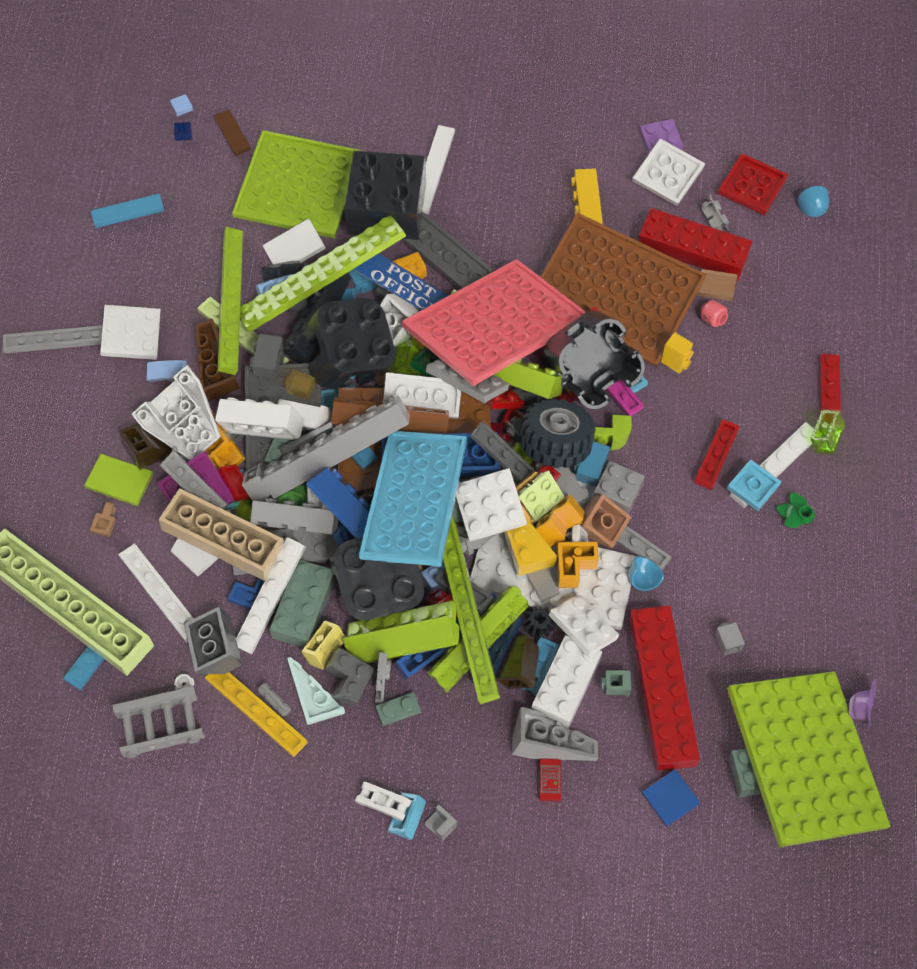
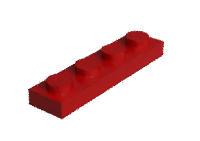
[820,353,841,423]
[694,419,740,490]

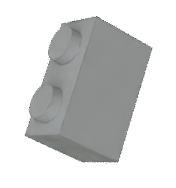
[242,463,271,502]

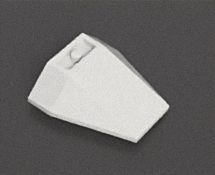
[132,365,221,460]

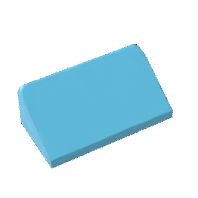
[388,792,426,839]

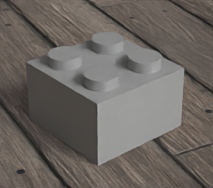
[593,461,645,514]

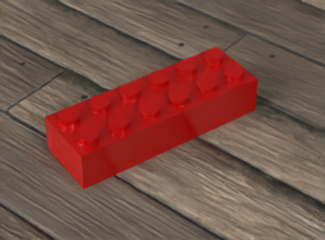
[638,208,753,281]

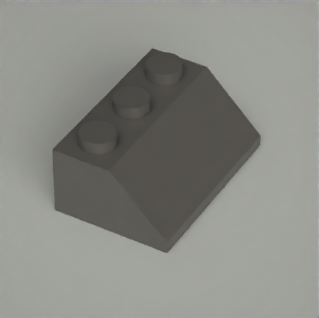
[184,607,242,674]

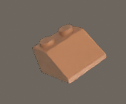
[580,494,631,548]

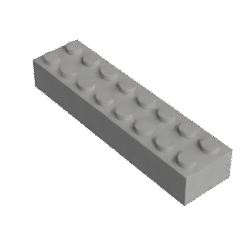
[261,395,410,499]

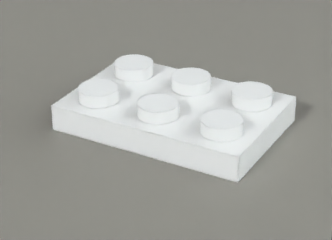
[549,594,619,657]

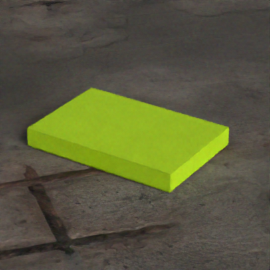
[84,454,154,507]

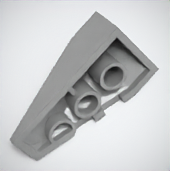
[512,707,598,761]

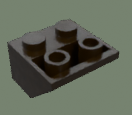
[119,423,172,470]

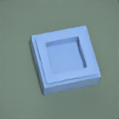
[170,94,193,116]

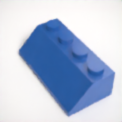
[306,468,370,539]

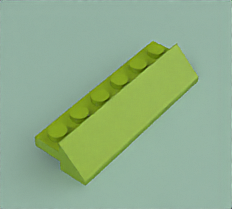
[427,585,529,693]
[342,601,460,663]

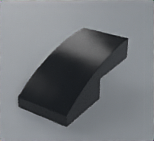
[262,260,301,282]

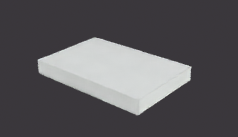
[263,219,326,264]

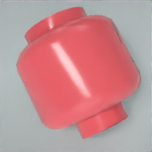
[701,300,728,327]

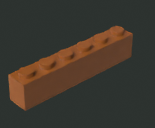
[331,397,449,434]

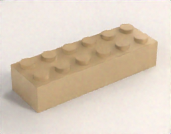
[159,488,284,581]

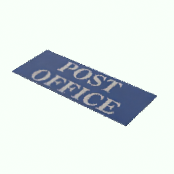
[355,253,448,310]

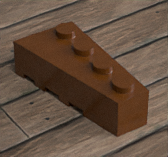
[195,318,240,401]

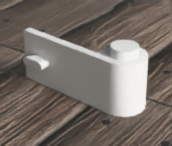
[278,399,332,432]

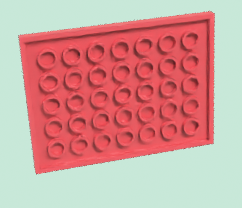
[402,259,586,386]

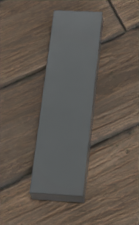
[470,421,534,483]

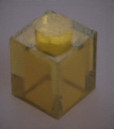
[285,370,316,401]

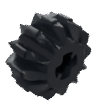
[523,605,556,639]

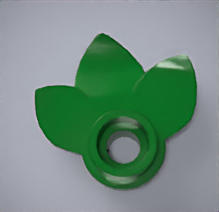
[776,493,815,528]

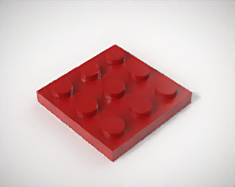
[718,153,789,216]

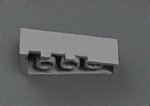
[250,498,338,534]

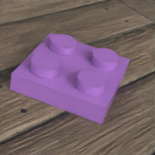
[639,119,683,154]

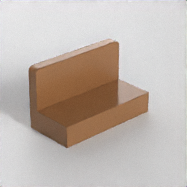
[696,269,737,301]

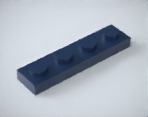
[471,616,523,684]

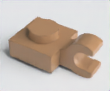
[90,502,116,538]

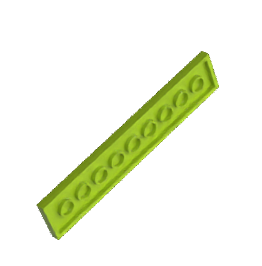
[240,216,406,333]

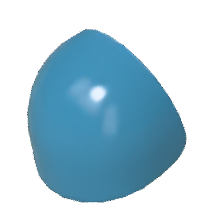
[798,186,829,217]
[629,556,664,591]

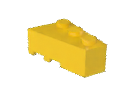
[503,516,557,576]

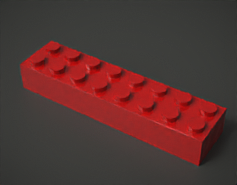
[629,605,700,771]

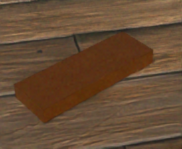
[214,109,251,156]

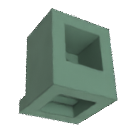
[601,670,631,697]

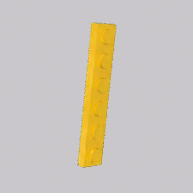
[205,672,308,758]

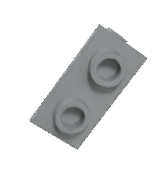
[701,196,729,231]

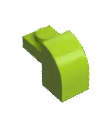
[593,415,632,450]

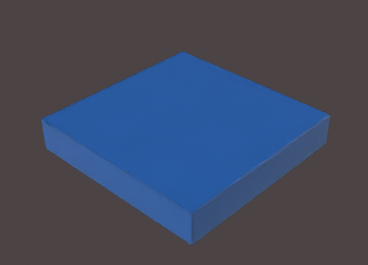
[641,769,701,828]

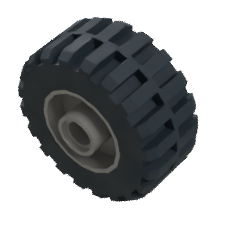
[520,399,596,469]

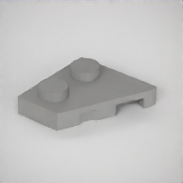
[375,653,391,704]

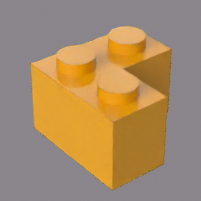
[536,494,585,547]
[556,542,599,588]

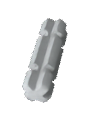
[258,683,291,717]

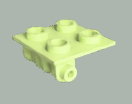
[518,471,565,522]

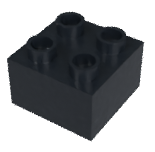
[344,151,427,240]

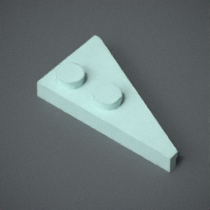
[287,657,345,725]

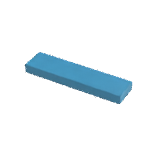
[91,193,164,228]

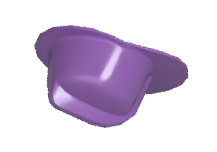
[849,679,876,727]

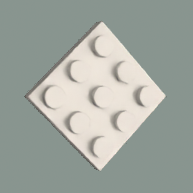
[632,139,705,206]
[101,305,160,360]
[456,468,527,542]

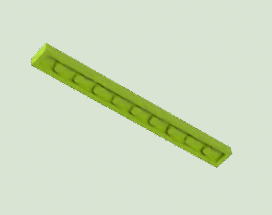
[217,227,243,375]
[443,517,500,704]

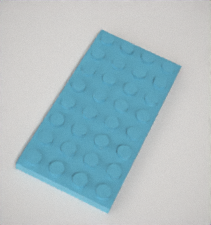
[359,431,467,566]

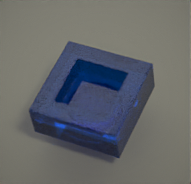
[174,122,192,141]

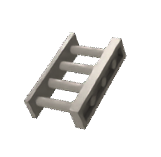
[112,686,205,758]

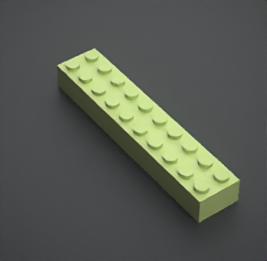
[0,528,154,676]

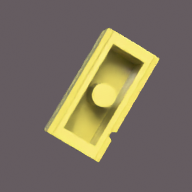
[301,621,345,670]

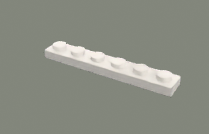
[730,422,820,508]
[236,537,306,654]

